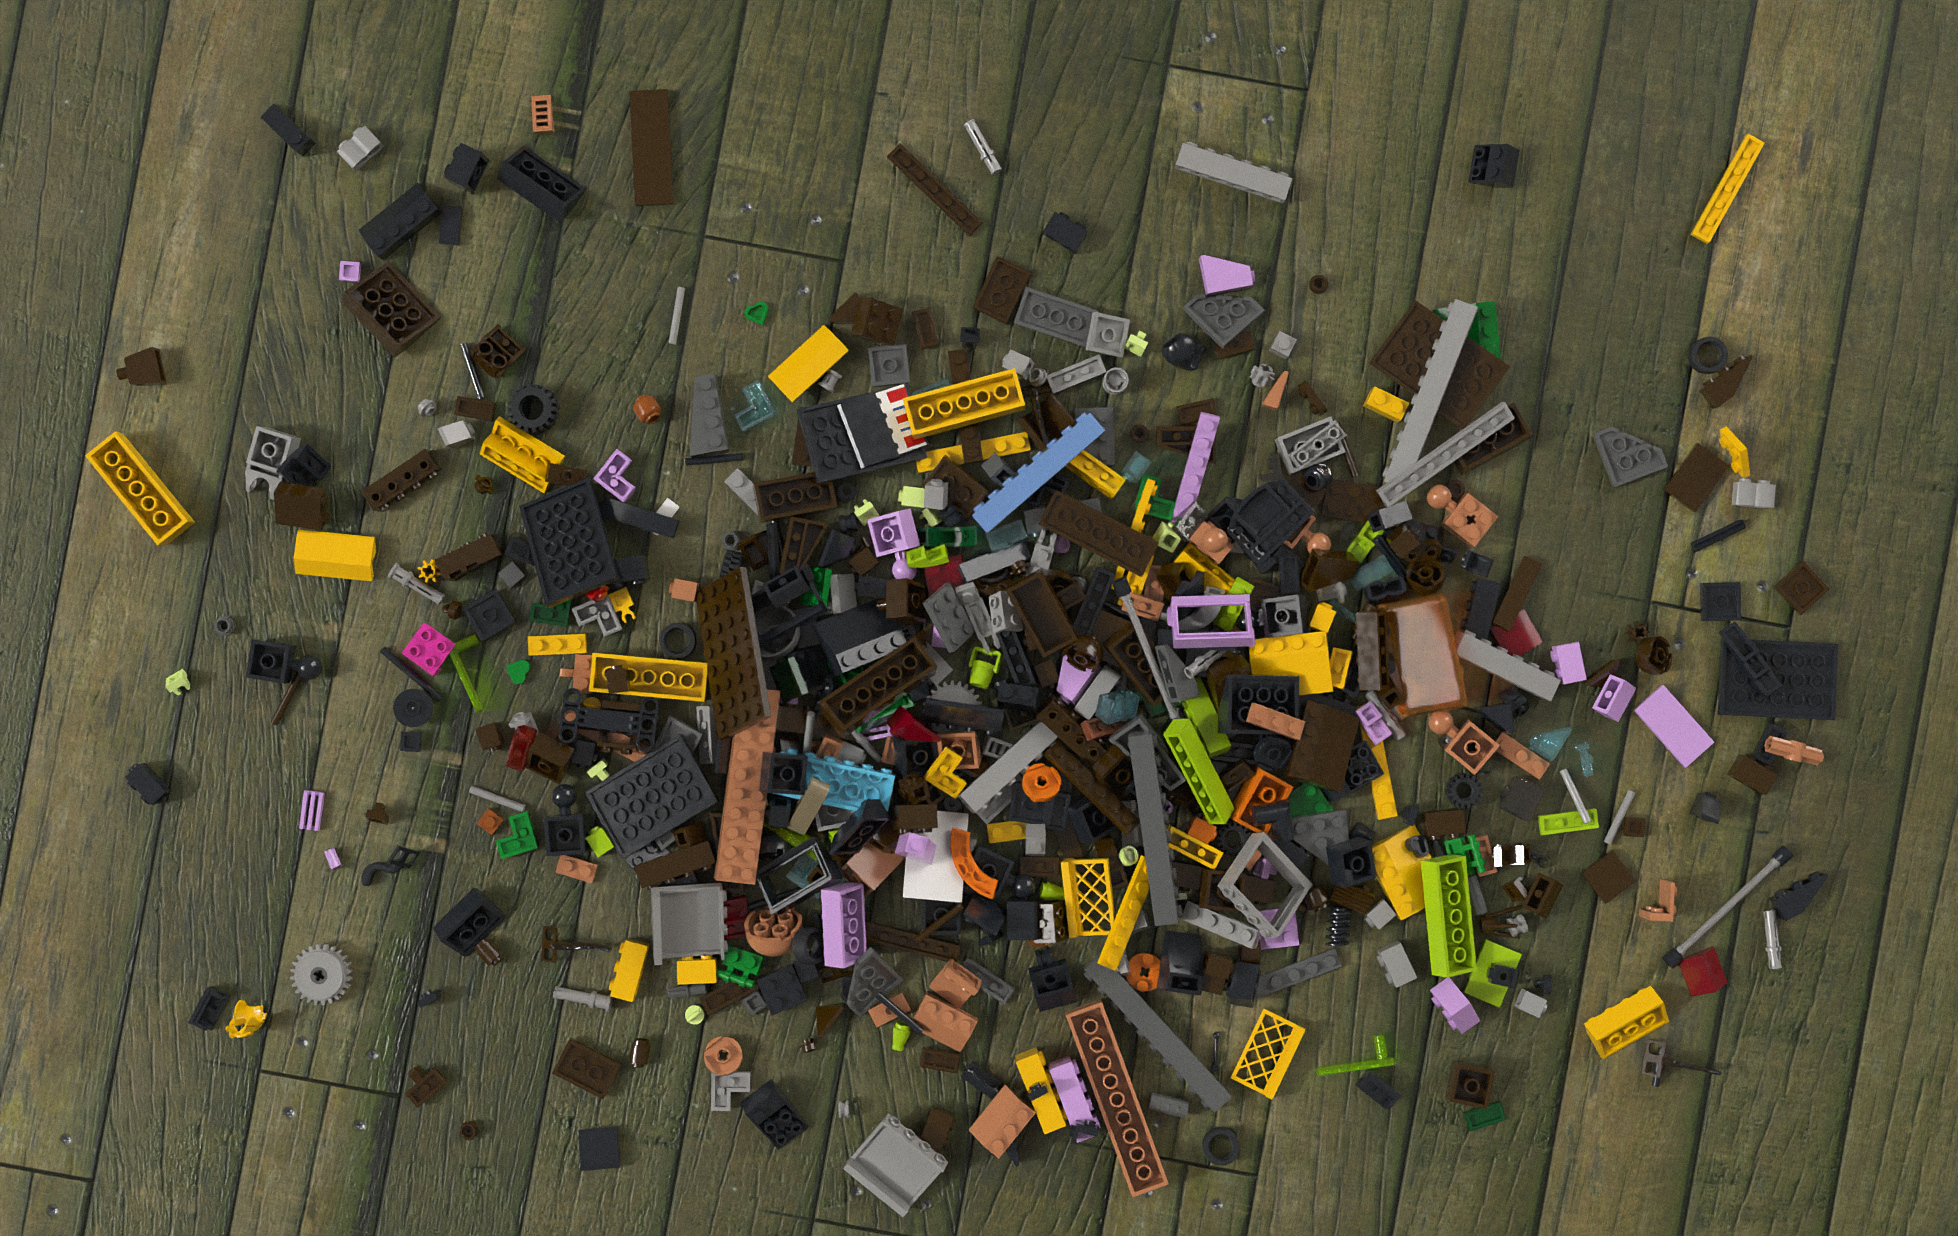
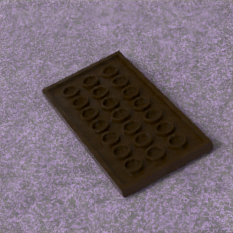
[695,567,771,740]

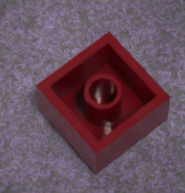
[924,555,965,597]

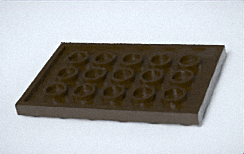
[1370,300,1510,430]

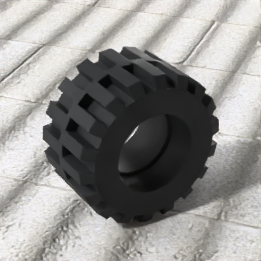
[508,384,560,434]

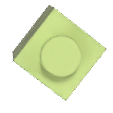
[898,486,925,509]

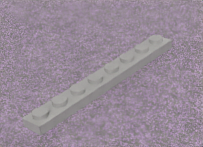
[1376,401,1515,507]

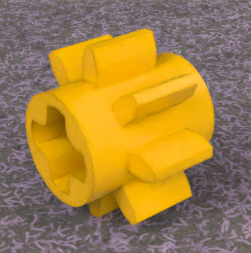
[418,560,442,583]

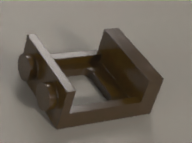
[597,700,641,755]

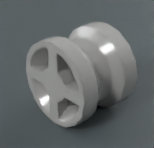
[1506,914,1528,937]

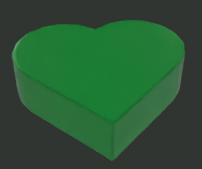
[744,301,769,326]
[506,660,531,684]

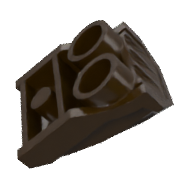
[470,324,526,379]

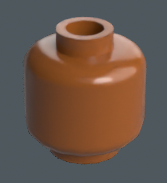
[633,395,662,424]

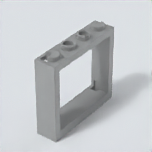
[1217,832,1312,938]

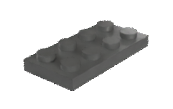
[1014,287,1099,348]

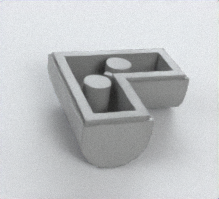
[572,594,623,637]

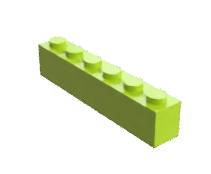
[1163,719,1235,824]

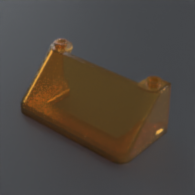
[1378,593,1467,718]

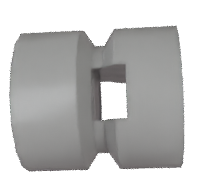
[1102,367,1129,395]

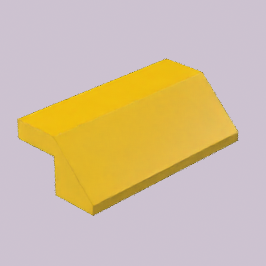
[768,325,849,403]
[479,416,565,494]
[294,530,376,581]

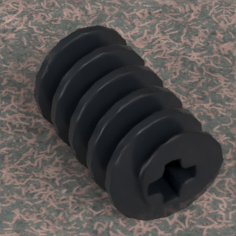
[1325,905,1352,947]

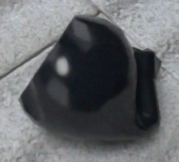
[1162,333,1207,371]

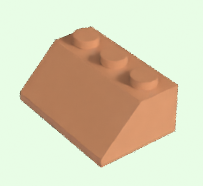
[913,992,978,1052]
[969,1085,1036,1158]

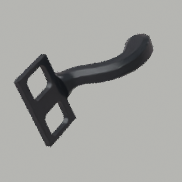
[360,845,420,887]

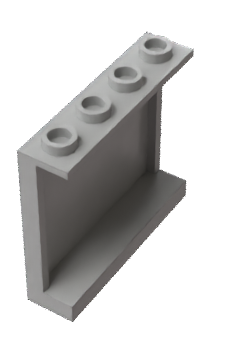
[651,883,728,965]
[843,1113,948,1217]

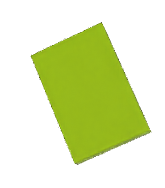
[1463,939,1522,1008]

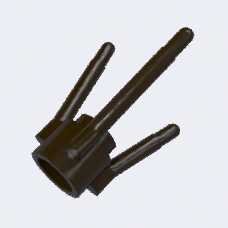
[1480,905,1522,939]

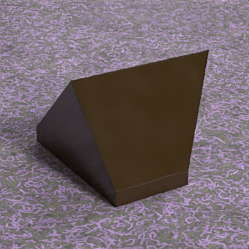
[737,530,768,571]

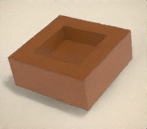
[477,808,505,835]

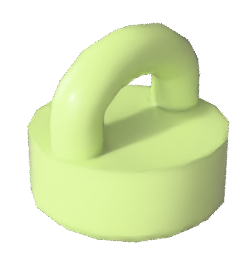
[1119,846,1139,866]
[685,1004,705,1025]

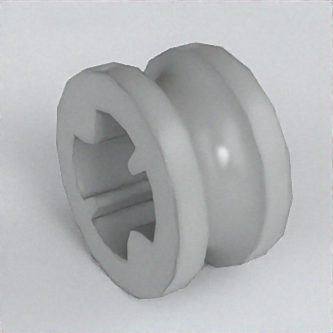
[838,1100,849,1118]

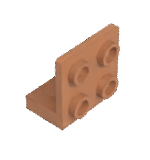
[1639,879,1677,922]
[929,958,982,1009]

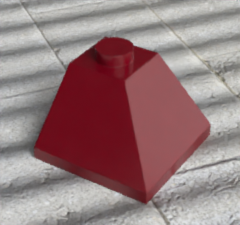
[886,705,942,742]

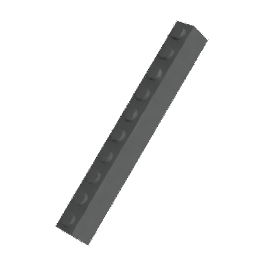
[1128,730,1182,926]
[1083,952,1232,1112]

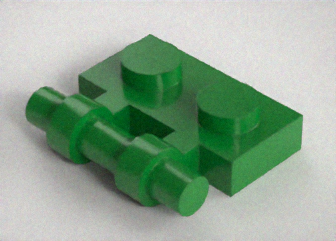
[1444,834,1486,876]
[717,946,765,988]

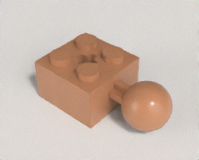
[1427,485,1498,548]
[1284,515,1331,553]
[1186,521,1234,564]
[1429,710,1500,775]

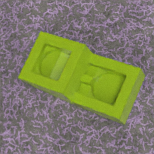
[1346,521,1383,564]
[906,544,949,568]

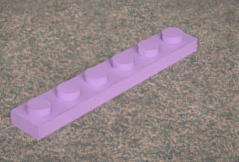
[1171,412,1220,526]

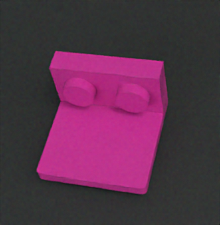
[402,623,455,676]

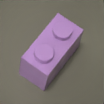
[1550,642,1587,684]
[1592,674,1636,722]

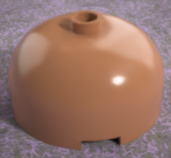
[744,905,803,956]

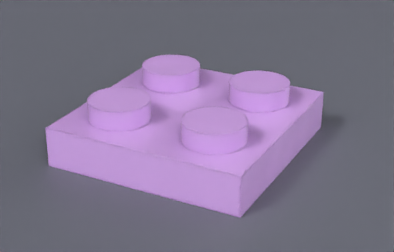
[1258,908,1299,950]

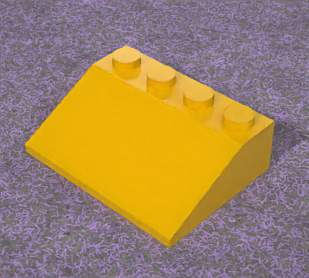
[1249,631,1333,696]
[1372,824,1431,920]

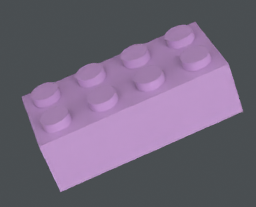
[821,881,866,968]
[1048,1055,1101,1143]

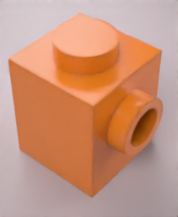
[1185,815,1217,844]

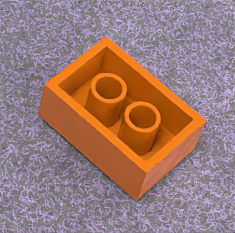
[1230,765,1293,835]

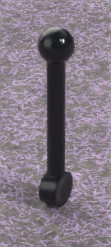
[1211,1032,1220,1072]

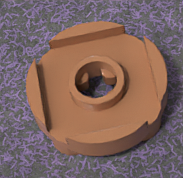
[704,1037,743,1077]

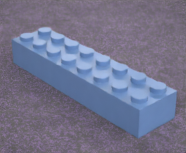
[972,412,1106,533]

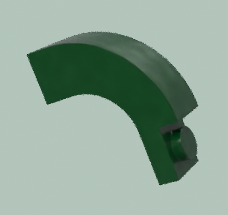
[916,526,983,547]

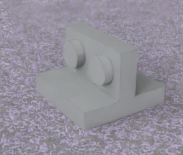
[821,574,857,615]

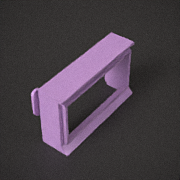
[1167,594,1255,648]

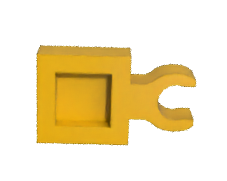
[608,587,636,623]

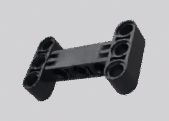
[558,688,660,755]

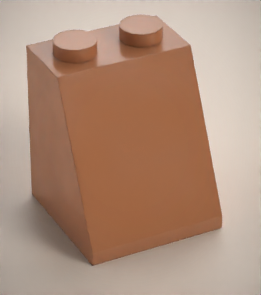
[841,842,904,898]

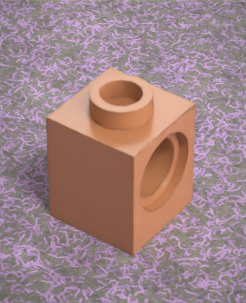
[669,579,700,602]

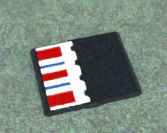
[837,382,931,468]

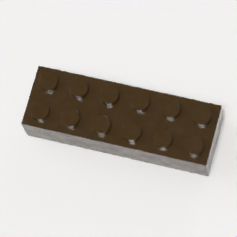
[819,637,937,739]

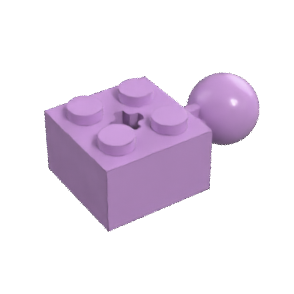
[867,508,920,580]

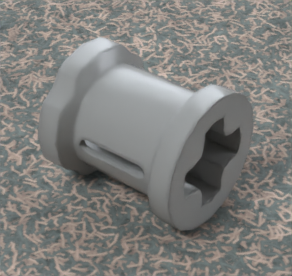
[818,369,842,393]

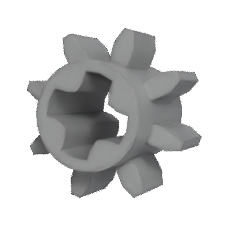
[1250,364,1275,387]

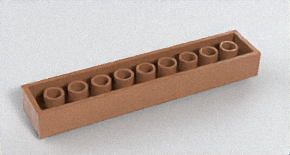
[714,689,781,885]
[1065,999,1169,1198]

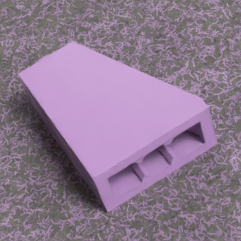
[1199,255,1255,296]
[1057,654,1102,706]
[895,832,937,865]

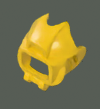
[225,1000,267,1038]

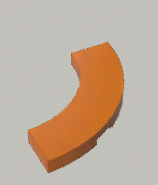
[950,827,998,899]

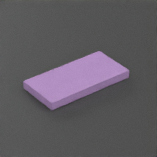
[1633,685,1714,768]

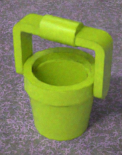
[969,647,1003,689]

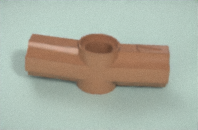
[1764,736,1824,766]

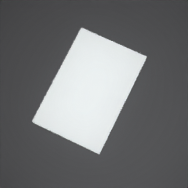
[903,811,968,903]

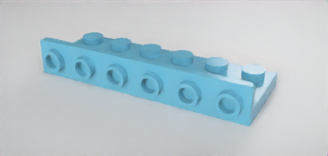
[772,748,896,812]

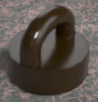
[442,600,462,620]

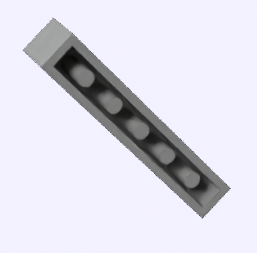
[1174,142,1292,204]
[1447,630,1561,701]
[957,721,1058,814]

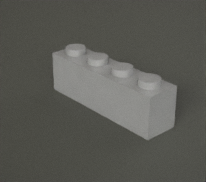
[1181,901,1261,949]

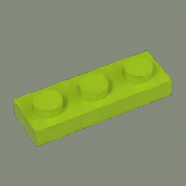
[1213,577,1254,631]
[1538,808,1599,835]

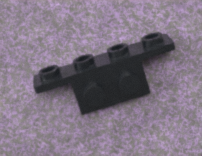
[1382,520,1458,563]

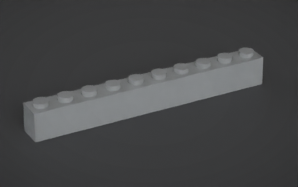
[1382,299,1479,482]

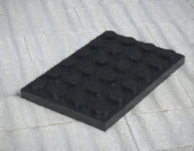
[797,389,927,485]
[519,477,619,608]
[1718,638,1838,720]
[585,734,720,859]

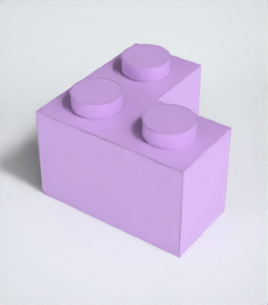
[1430,977,1480,1034]

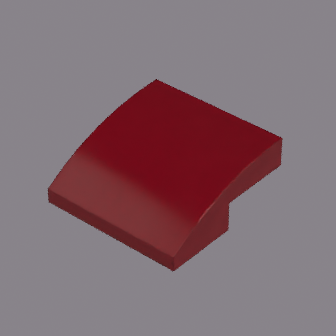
[1489,609,1543,656]
[723,895,749,940]

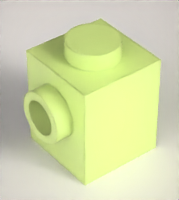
[1152,522,1182,553]

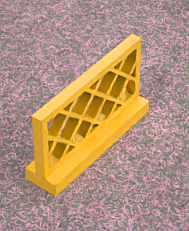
[1061,858,1115,938]
[1231,1008,1306,1100]

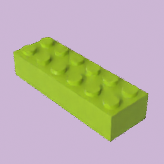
[1421,854,1477,978]

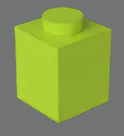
[586,826,614,857]

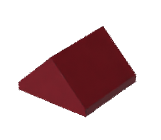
[1679,946,1728,996]

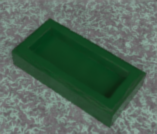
[1463,1100,1507,1131]

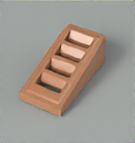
[531,95,555,135]
[1262,371,1289,410]

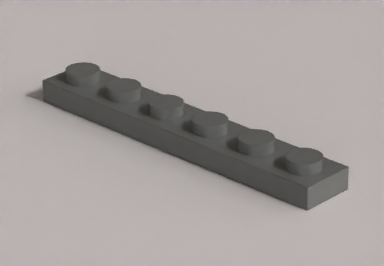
[1233,948,1342,1007]

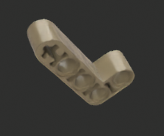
[787,777,831,835]

